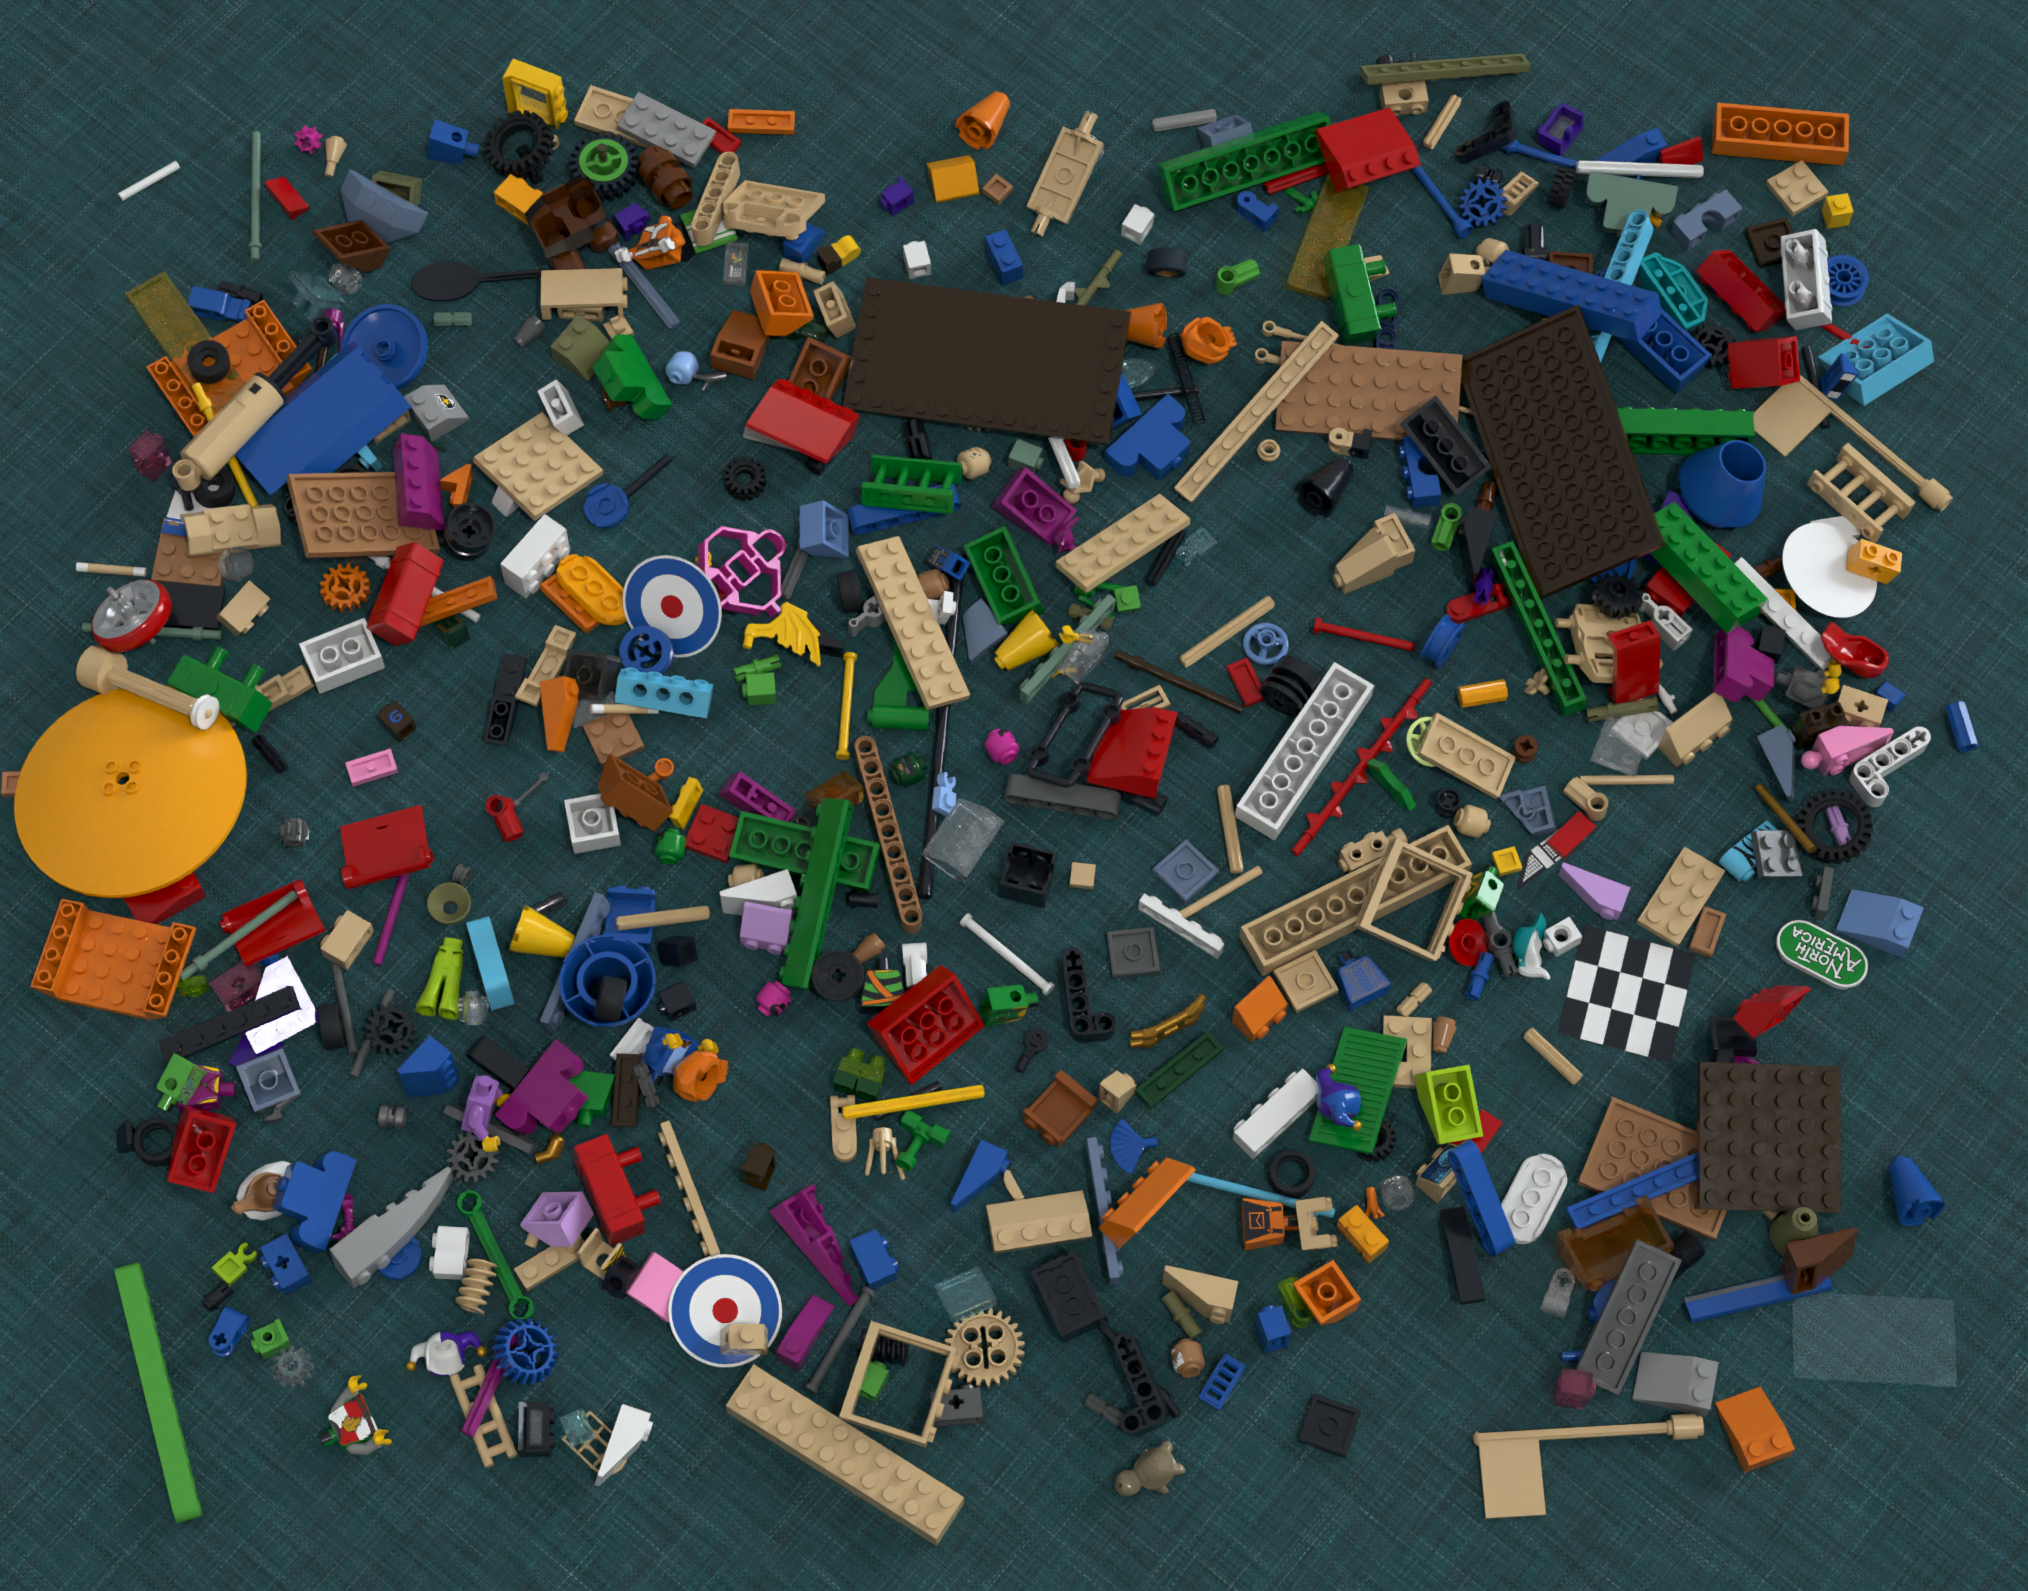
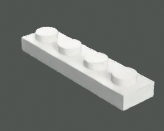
[1138,893,1224,959]

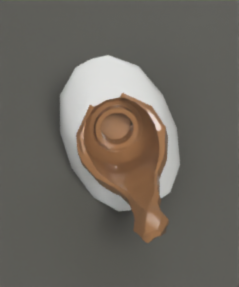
[231,1161,292,1221]

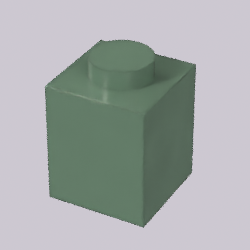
[1008,439,1045,474]

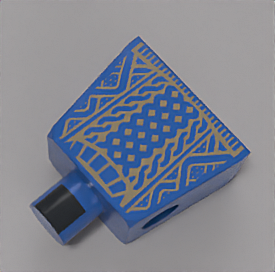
[1336,950,1391,1012]

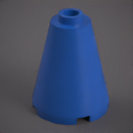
[1888,1156,1945,1227]

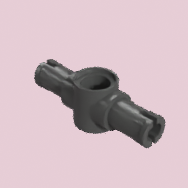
[1482,910,1519,978]

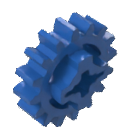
[1459,179,1508,228]

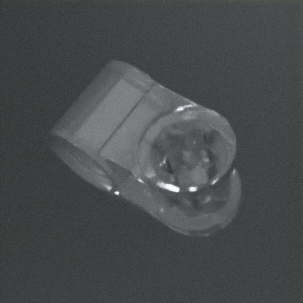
[1540,1268,1575,1319]

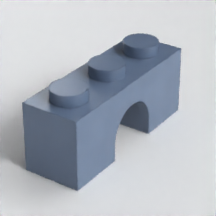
[1670,190,1743,252]

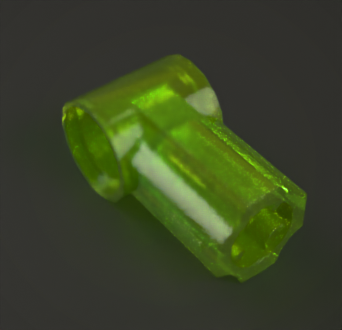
[1277,1276,1313,1328]

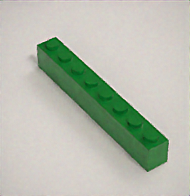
[1491,541,1587,717]

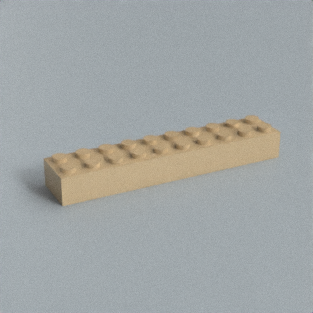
[1239,825,1472,976]
[726,1364,964,1546]

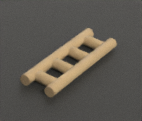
[449,1364,518,1468]

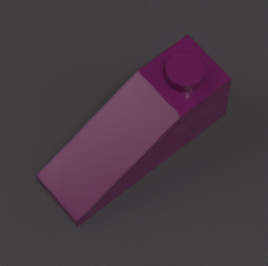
[718,771,796,822]
[776,1295,835,1371]

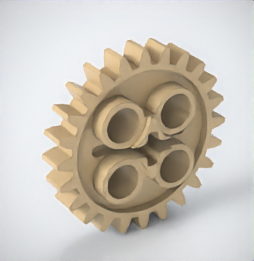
[945,1308,1025,1389]

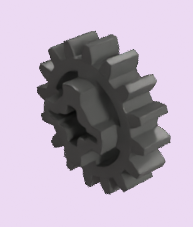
[446,1131,501,1184]

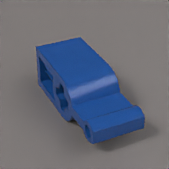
[187,286,251,323]

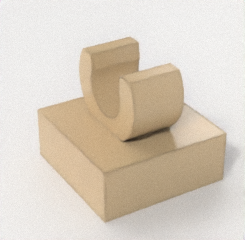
[603,315,634,340]

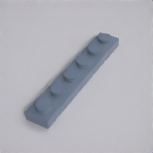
[540,892,610,1032]
[1086,1137,1123,1285]

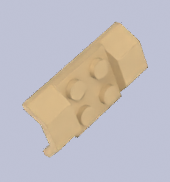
[180,504,281,556]

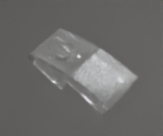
[572,688,619,729]

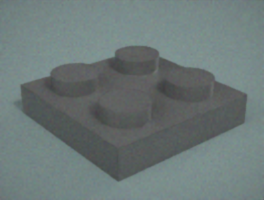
[1751,830,1802,879]

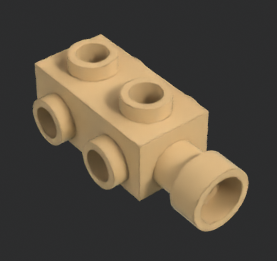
[1338,828,1408,874]

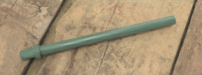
[248,131,262,262]

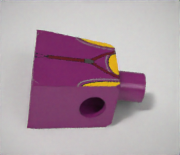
[177,1064,236,1114]

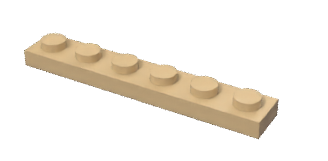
[658,1120,720,1257]

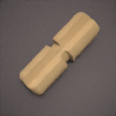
[1396,982,1432,1017]

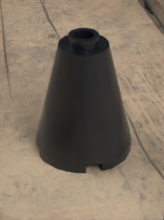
[1295,458,1354,518]

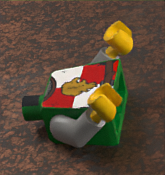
[319,1375,392,1455]

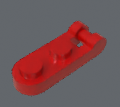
[1446,583,1511,623]

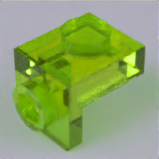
[176,975,210,997]

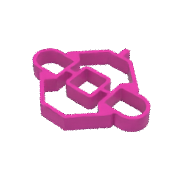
[698,526,786,618]

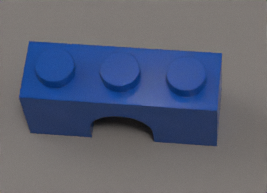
[1398,436,1441,508]

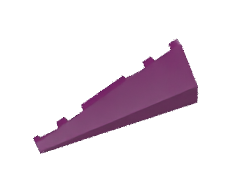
[769,1184,859,1306]

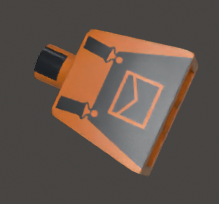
[1241,1198,1298,1250]

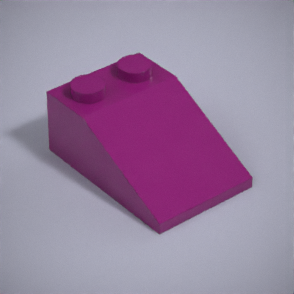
[991,467,1077,546]

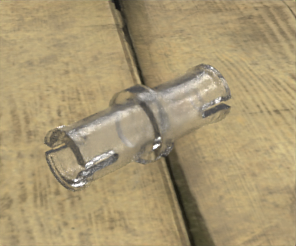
[1383,504,1431,529]

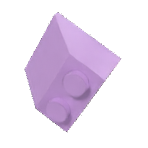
[740,901,793,955]
[520,1192,594,1247]

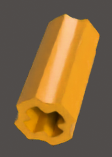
[1457,679,1508,708]

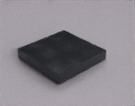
[1298,1394,1361,1458]

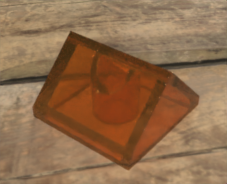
[804,771,864,812]

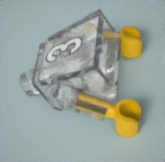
[1045,625,1109,684]

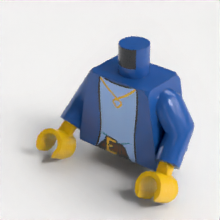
[643,1026,719,1085]

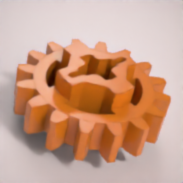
[320,563,371,613]

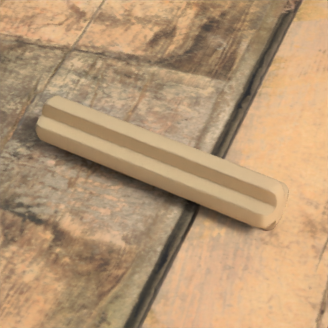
[1423,95,1461,150]
[1524,1028,1582,1084]

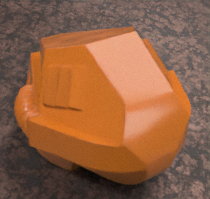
[1180,317,1237,365]
[673,1050,728,1102]

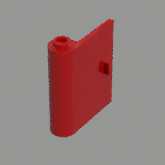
[340,805,434,890]
[219,879,326,967]

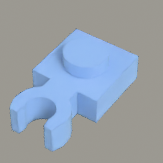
[932,772,956,817]

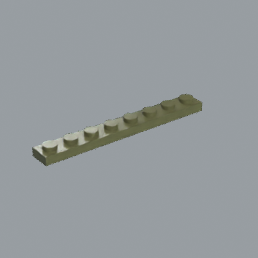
[1359,53,1530,85]

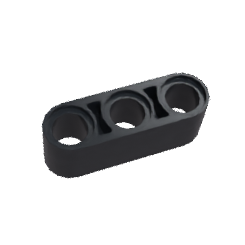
[466,1036,530,1092]

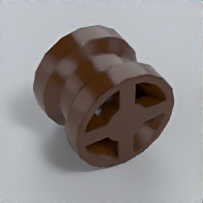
[600,389,625,411]
[1512,735,1538,764]

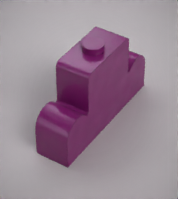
[1713,627,1775,702]
[495,1039,588,1136]

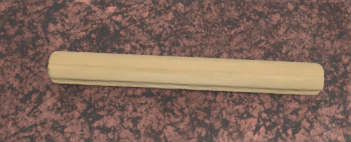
[1179,596,1275,667]

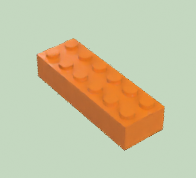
[1712,103,1849,166]

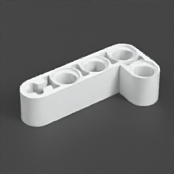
[1849,727,1931,807]

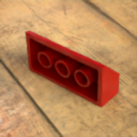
[1696,250,1786,332]

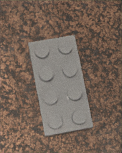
[617,92,716,169]

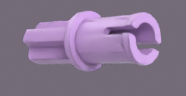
[1826,806,1852,846]

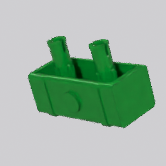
[1323,244,1397,345]
[167,646,272,732]

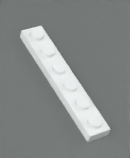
[1735,557,1834,671]

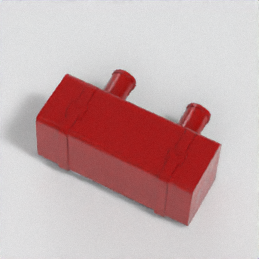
[366,542,444,646]
[573,1134,661,1246]

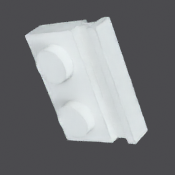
[610,1018,654,1063]

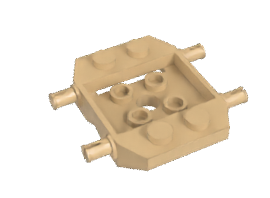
[1554,604,1663,683]

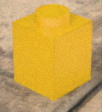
[1821,193,1854,229]

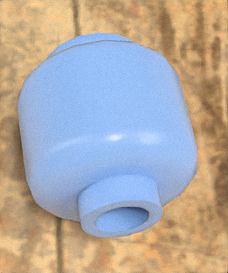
[665,351,699,385]

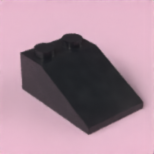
[1457,506,1497,593]

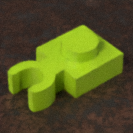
[212,1242,257,1287]

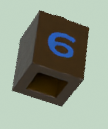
[378,700,416,743]

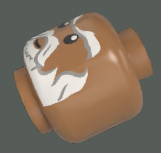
[1170,1339,1205,1378]

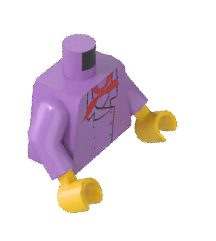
[461,1075,512,1152]

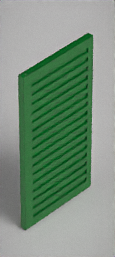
[1309,1027,1407,1154]

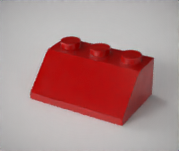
[1733,985,1811,1039]

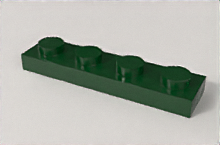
[1135,1031,1224,1110]

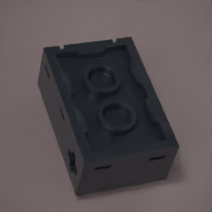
[1030,1250,1108,1343]

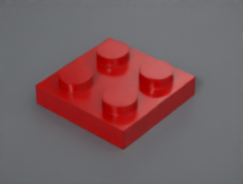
[686,804,739,864]

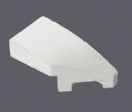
[1056,282,1075,303]

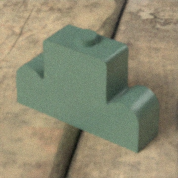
[1585,171,1678,238]

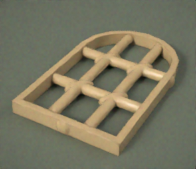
[562,1411,627,1475]

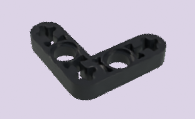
[1454,101,1517,164]

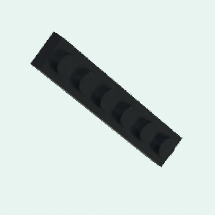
[159,986,301,1064]

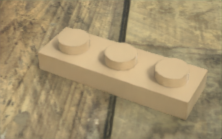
[514,1235,585,1291]

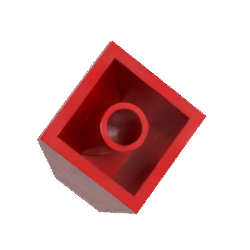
[1727,336,1800,388]

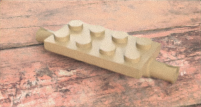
[1026,111,1104,237]

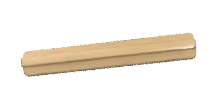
[1217,785,1243,874]
[616,906,710,930]

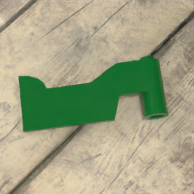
[868,620,929,731]

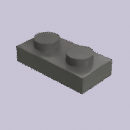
[1811,867,1834,920]

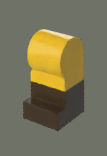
[816,235,861,276]

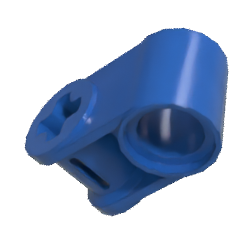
[208,1307,250,1358]

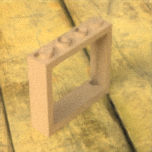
[1354,838,1473,961]
[839,1321,960,1447]

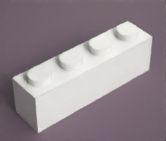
[1233,1069,1319,1159]

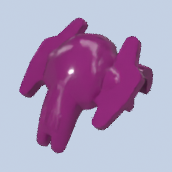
[1054,517,1081,554]
[330,1194,356,1242]

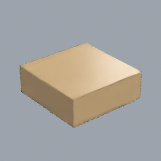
[1070,862,1096,889]

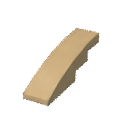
[227,665,315,727]

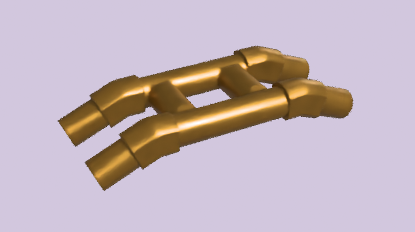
[1129,993,1207,1049]

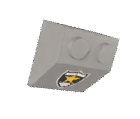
[404,385,469,442]

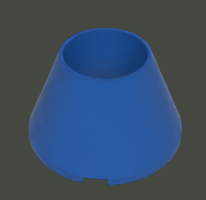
[1677,440,1766,529]
[558,934,656,1027]

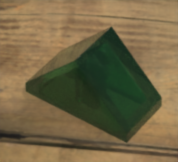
[432,614,470,651]

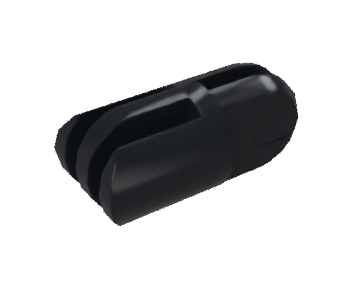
[904,418,934,460]

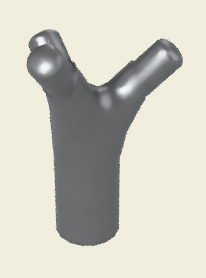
[693,371,727,392]

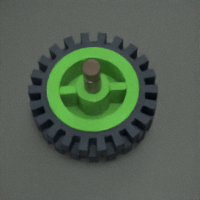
[569,131,639,201]

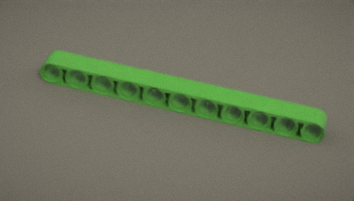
[114,1262,202,1524]

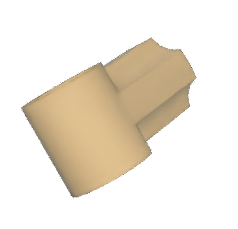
[1563,777,1608,821]

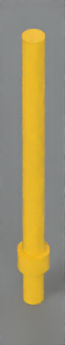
[192,383,258,506]

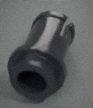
[849,890,878,909]
[202,1281,234,1312]

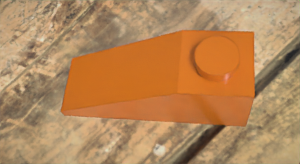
[539,676,579,753]

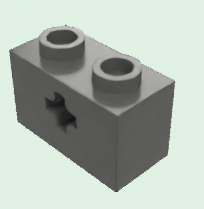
[930,1385,983,1427]

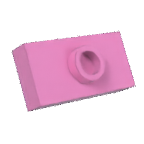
[346,748,398,787]

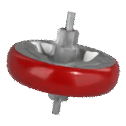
[91,579,172,653]

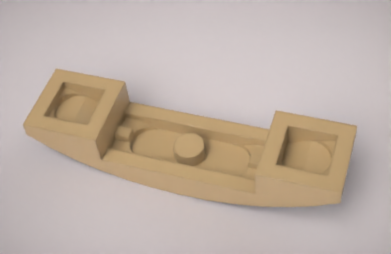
[515,625,576,707]

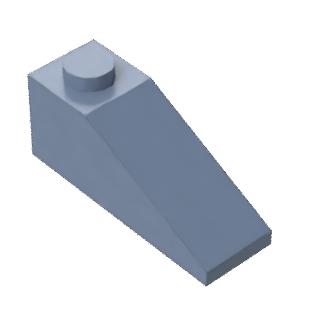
[1757,724,1796,803]

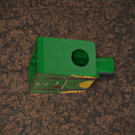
[979,985,1038,1027]

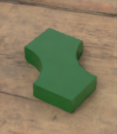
[1367,759,1416,811]

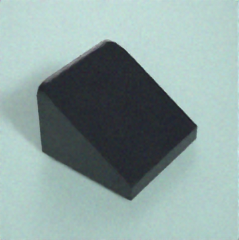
[116,1121,135,1153]

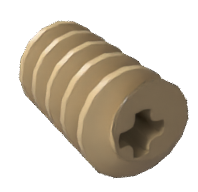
[455,1259,498,1314]

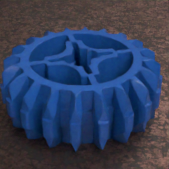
[492,1318,559,1386]

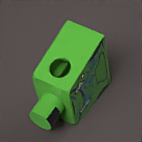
[156,1053,207,1113]

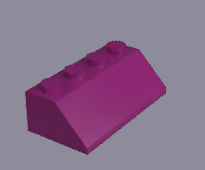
[393,434,444,531]

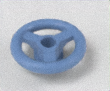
[1243,623,1289,665]

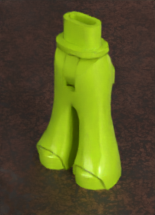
[414,937,464,1020]

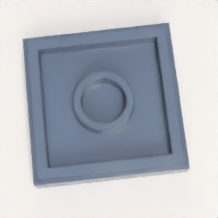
[1152,839,1219,904]

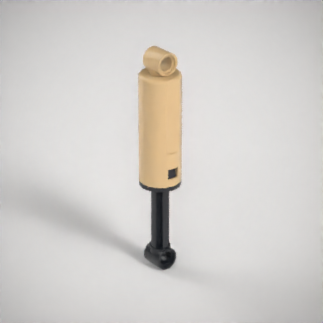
[172,316,338,491]

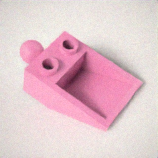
[1801,726,1894,777]

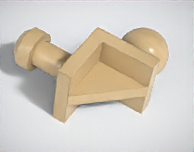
[1060,461,1105,504]

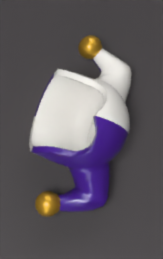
[406,1331,487,1376]

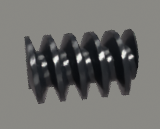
[857,1328,910,1366]

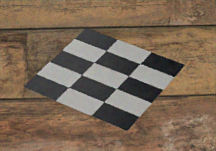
[1558,925,1695,1062]

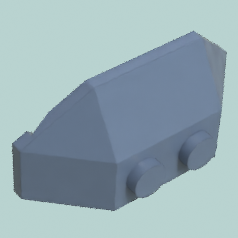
[340,169,429,243]

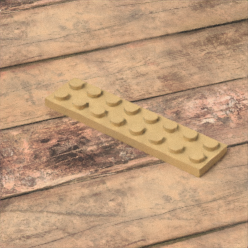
[856,536,970,710]

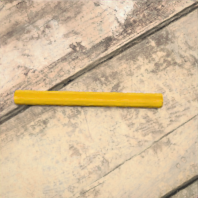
[842,1085,985,1119]

